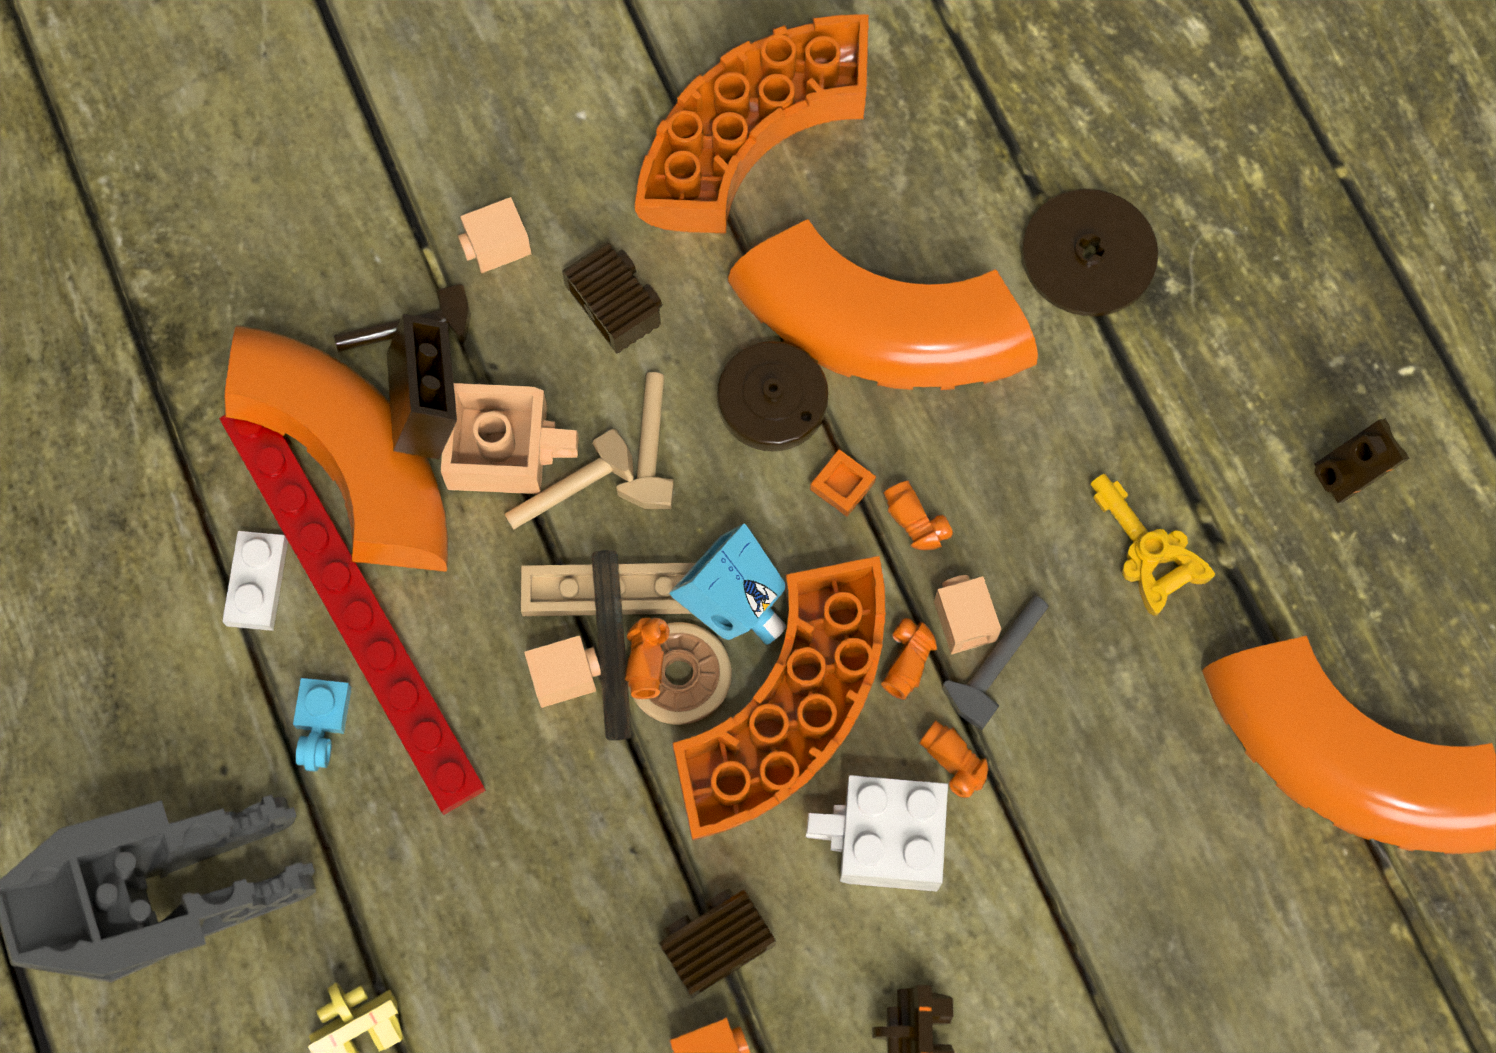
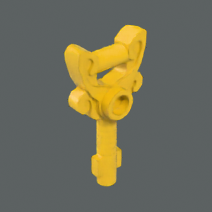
[1090,474,1215,616]

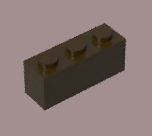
[387,314,457,459]

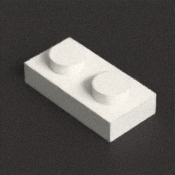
[222,531,288,631]

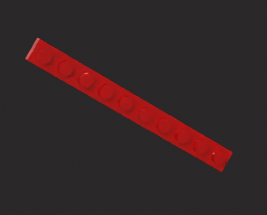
[219,415,486,815]

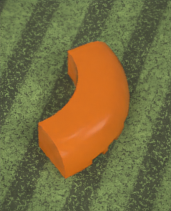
[635,14,869,234]
[728,219,1038,390]
[225,325,448,572]
[673,556,886,841]
[1202,636,1496,854]

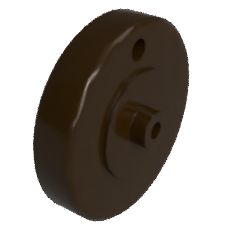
[717,341,828,452]

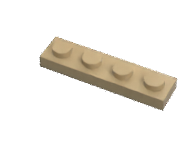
[521,563,696,616]

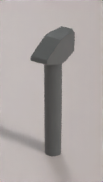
[942,596,1049,730]

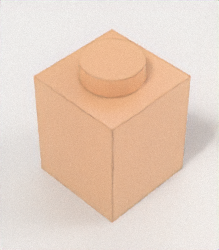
[457,197,532,274]
[934,575,1001,655]
[524,635,602,708]

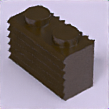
[562,241,662,354]
[659,889,776,999]

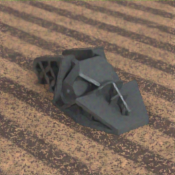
[0,795,316,982]

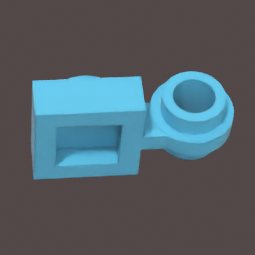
[293,678,352,772]

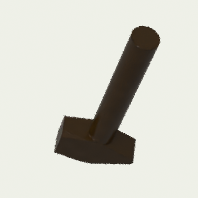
[334,284,471,352]

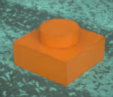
[810,449,876,517]

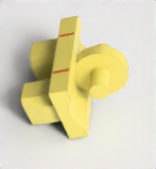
[308,982,403,1053]

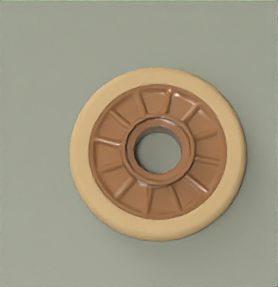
[627,622,732,725]

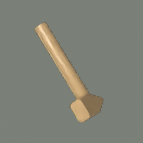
[616,372,674,509]
[504,429,634,530]

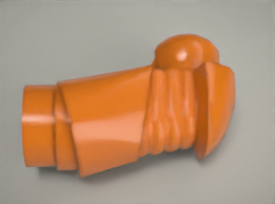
[884,481,953,550]
[625,618,670,699]
[881,618,937,700]
[918,720,988,798]

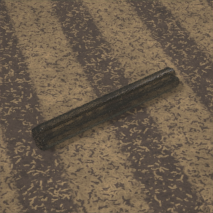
[591,550,632,741]

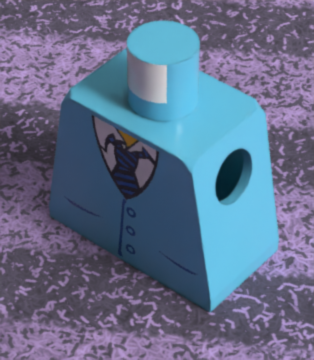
[669,524,787,645]

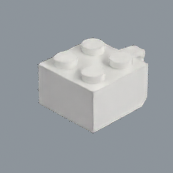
[806,775,948,891]

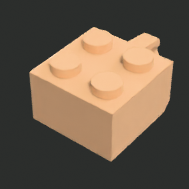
[441,383,579,494]

